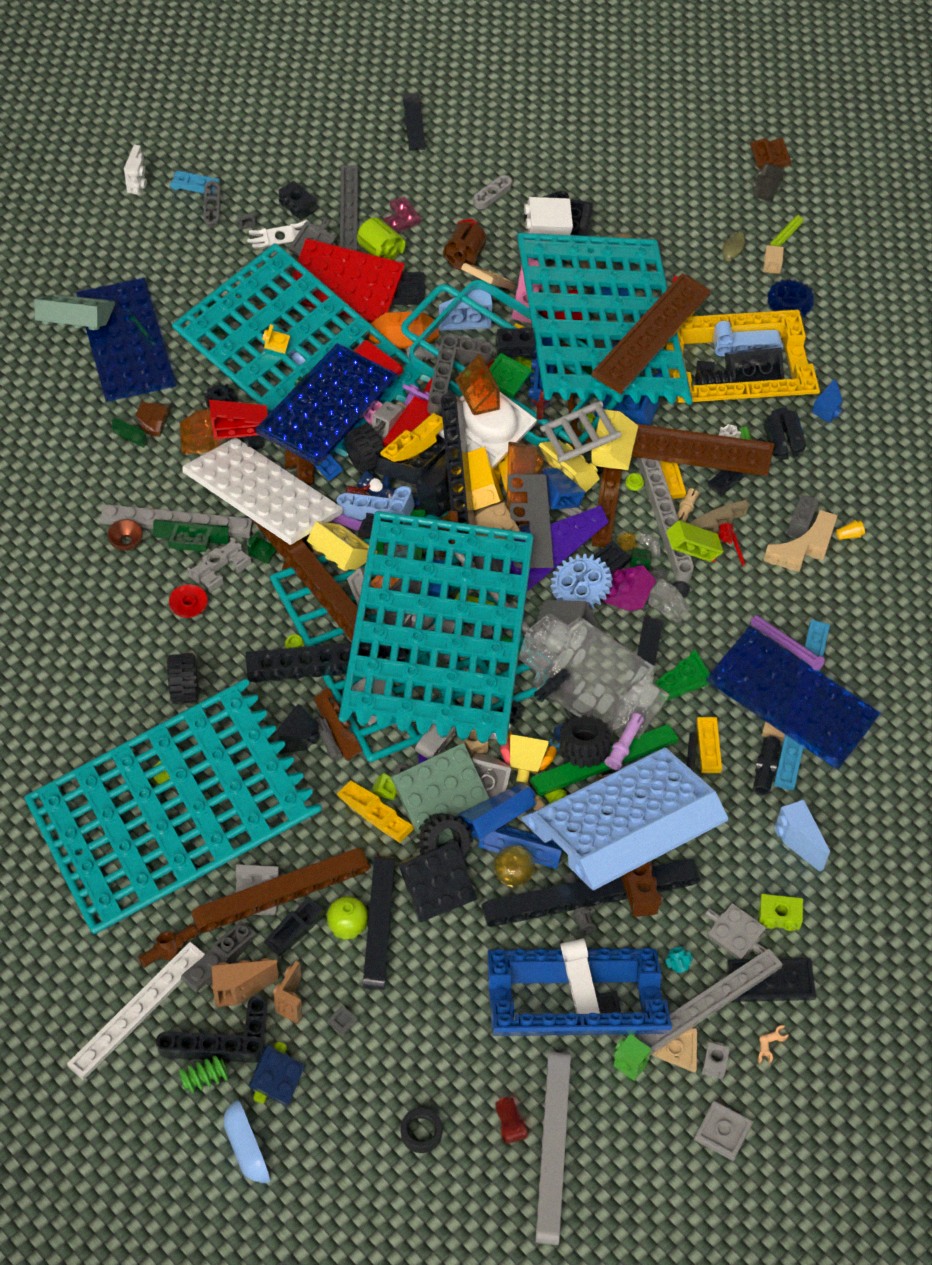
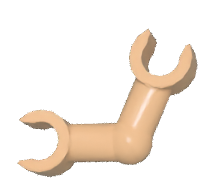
[757,1025,789,1065]

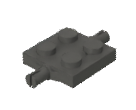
[289,218,336,261]

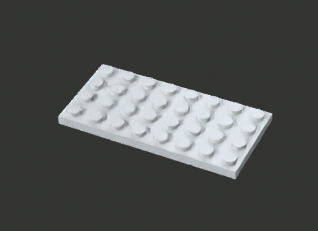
[183,438,343,545]

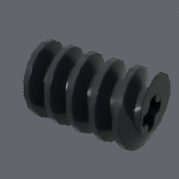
[695,369,734,385]

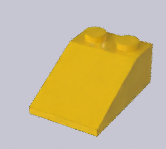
[454,446,504,510]

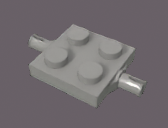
[705,903,767,960]

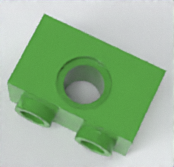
[613,1035,652,1081]

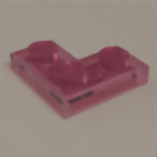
[383,196,421,232]

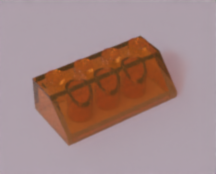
[507,442,543,525]

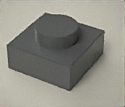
[327,1006,358,1037]

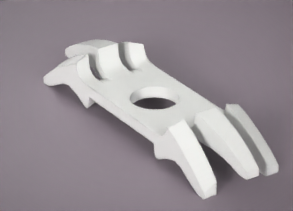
[247,220,307,249]

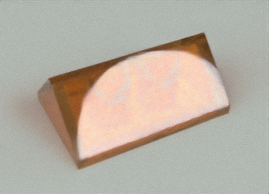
[455,354,500,415]

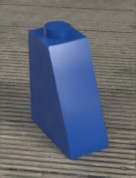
[542,468,585,510]

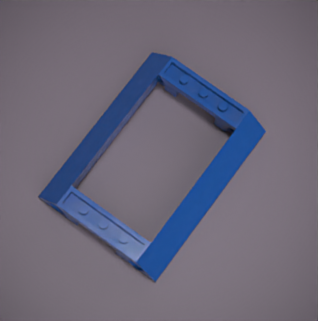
[487,948,672,1036]

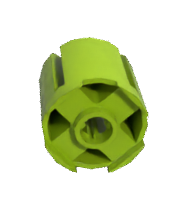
[357,217,406,260]

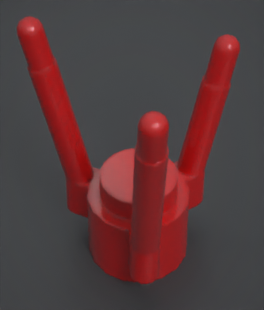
[713,523,745,566]

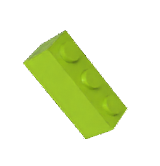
[666,520,724,562]

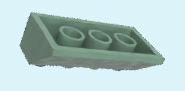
[34,294,115,330]

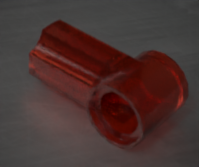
[495,1097,527,1145]

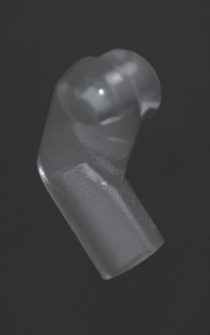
[639,533,661,557]

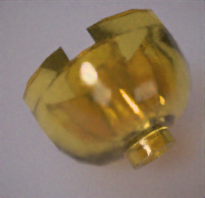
[494,845,535,887]

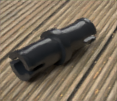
[534,668,571,702]

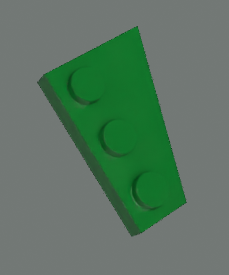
[652,650,713,703]

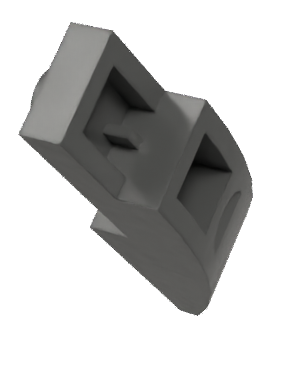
[181,921,257,993]

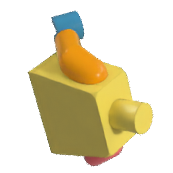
[500,731,560,783]

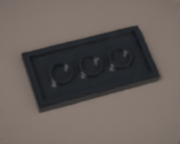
[726,958,816,1002]

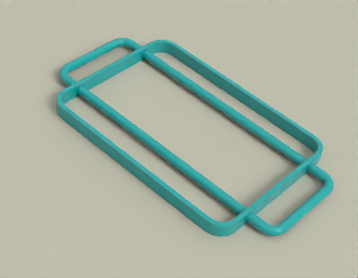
[401,280,618,447]

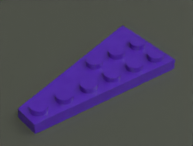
[510,505,608,591]

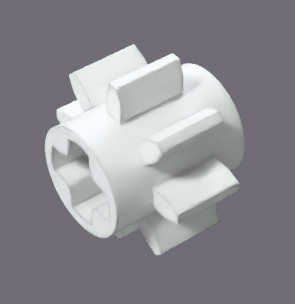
[719,424,741,438]

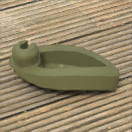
[722,232,745,262]

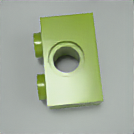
[758,894,803,931]

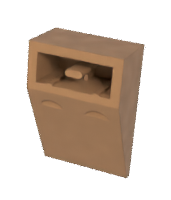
[212,958,279,1007]

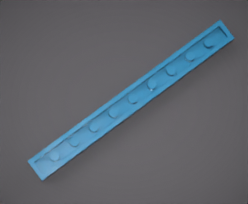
[773,620,830,791]

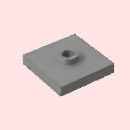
[694,1101,753,1161]

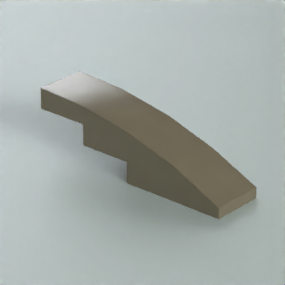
[689,500,749,533]

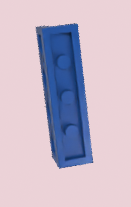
[478,825,563,869]

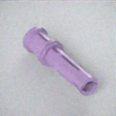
[605,713,644,770]

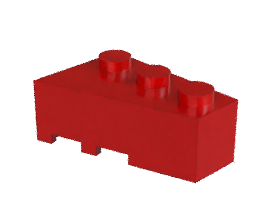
[209,400,270,440]

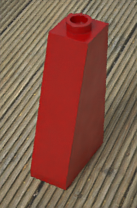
[383,396,442,448]

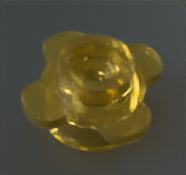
[617,533,638,551]

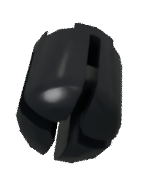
[762,407,806,460]

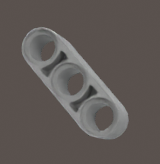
[415,724,457,759]

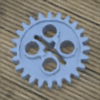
[550,554,613,609]

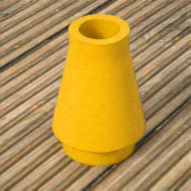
[836,520,865,540]

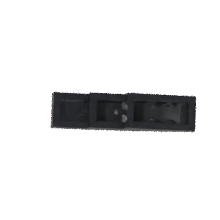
[402,93,425,151]

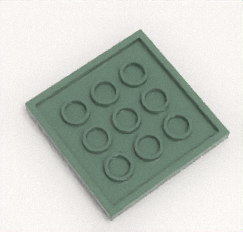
[390,743,489,846]

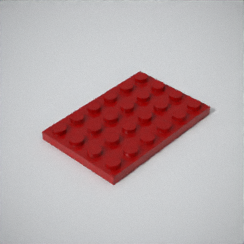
[288,238,405,323]

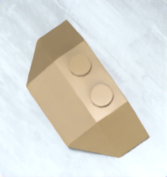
[474,501,520,540]

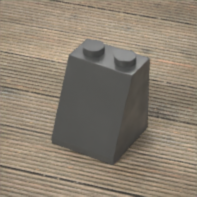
[533,600,599,656]

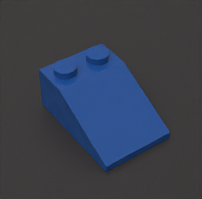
[594,394,659,426]

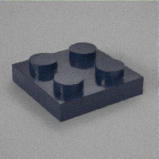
[248,1046,305,1106]

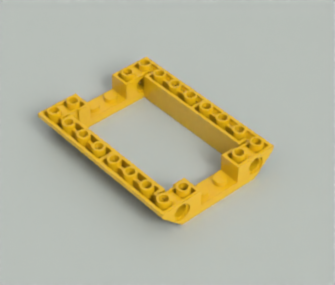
[664,310,820,403]

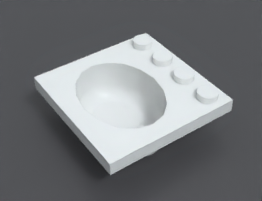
[438,377,537,469]

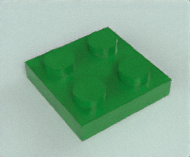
[482,353,532,399]

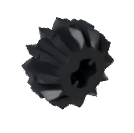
[204,382,236,408]

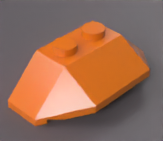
[368,311,439,349]

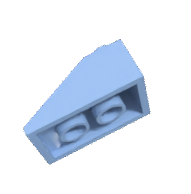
[438,289,492,331]
[774,800,830,871]

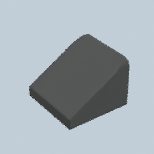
[236,213,256,230]

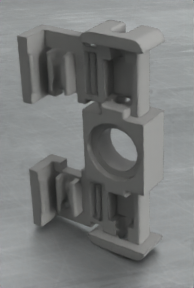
[187,538,252,593]

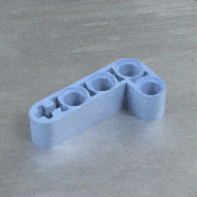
[713,321,783,356]
[336,486,415,524]

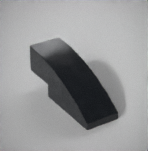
[264,896,327,956]

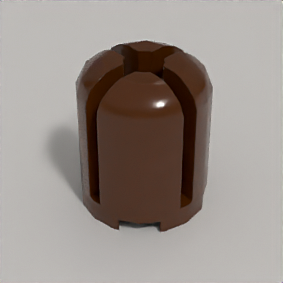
[443,222,486,271]

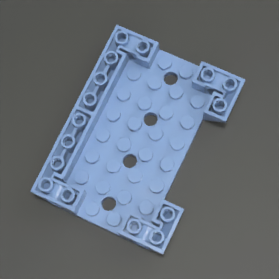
[522,747,728,890]

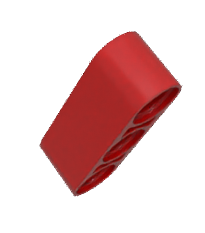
[352,340,403,385]

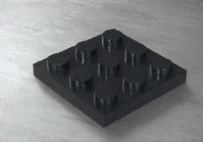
[398,841,477,922]

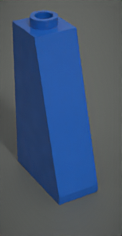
[458,783,536,839]

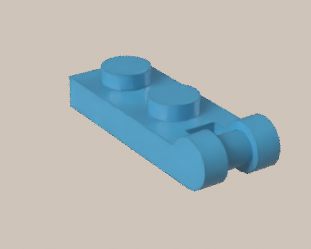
[170,171,220,195]

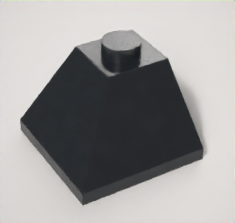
[275,704,320,754]

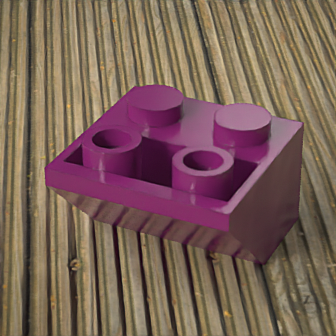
[601,565,656,611]

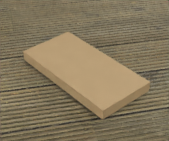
[461,263,516,290]

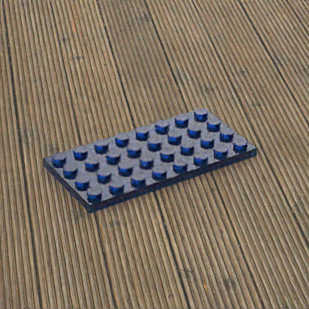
[76,277,176,402]
[255,343,398,466]
[706,626,881,771]

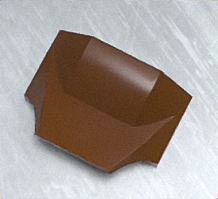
[135,402,171,437]

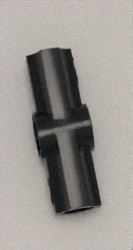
[752,736,781,796]

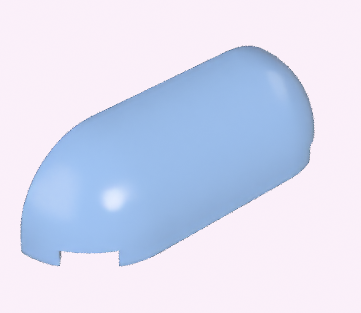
[224,1100,270,1183]

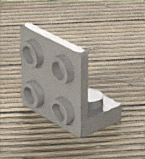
[235,865,279,916]

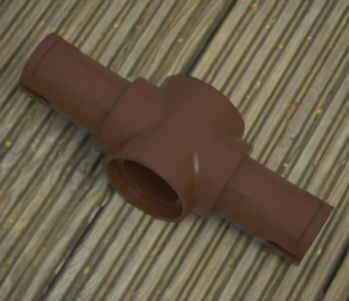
[137,924,198,968]

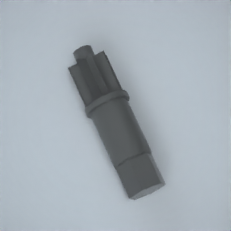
[316,717,342,761]

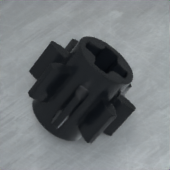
[497,700,523,725]

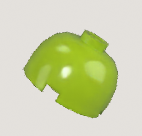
[327,896,368,940]

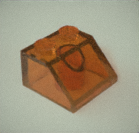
[180,409,218,454]

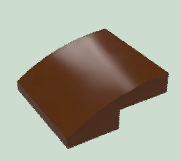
[750,137,791,169]

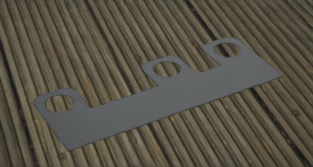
[507,474,554,568]

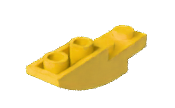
[380,413,443,462]

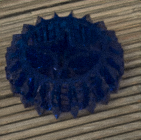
[767,278,814,317]

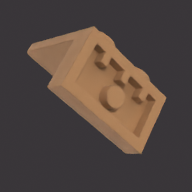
[273,961,302,1024]

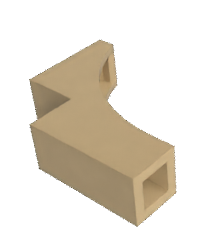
[763,510,838,572]

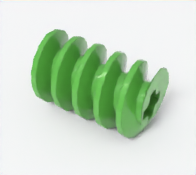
[179,1056,228,1094]

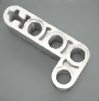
[561,938,600,1014]

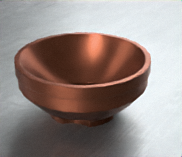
[108,519,143,551]

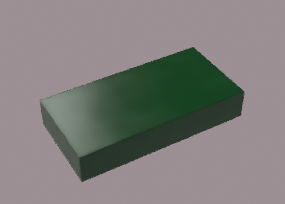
[112,418,147,448]

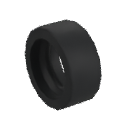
[400,1107,443,1153]

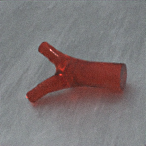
[532,389,550,420]
[346,484,371,496]

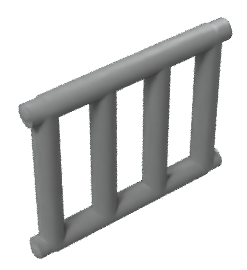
[540,401,622,463]

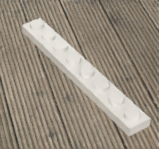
[67,942,205,1080]

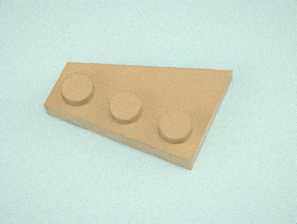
[633,1028,697,1073]

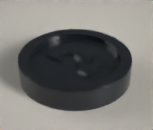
[670,581,690,599]

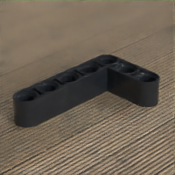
[376,435,446,485]
[156,995,268,1063]

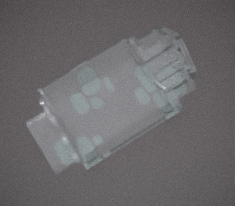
[518,613,670,740]

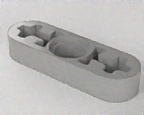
[473,175,512,209]

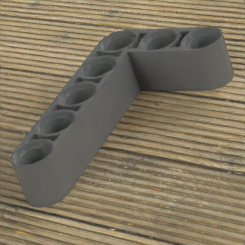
[427,334,494,415]

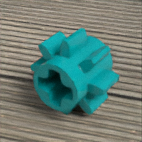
[665,946,693,973]

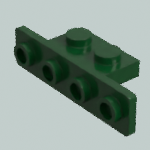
[153,519,229,552]

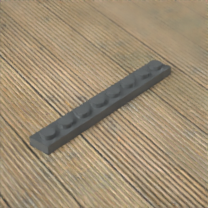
[340,165,358,251]

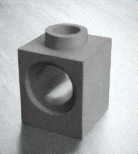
[702,1042,730,1079]

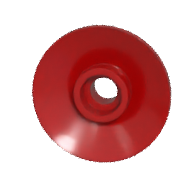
[169,584,208,618]

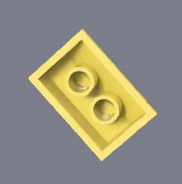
[591,410,638,470]
[539,440,600,493]
[307,521,378,571]

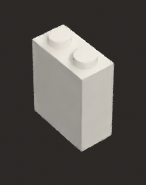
[524,197,573,235]

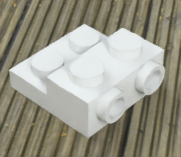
[124,145,147,195]

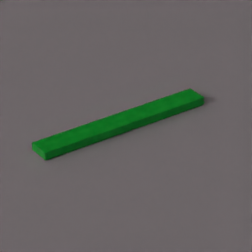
[530,724,679,797]

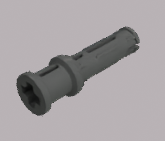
[563,873,597,935]

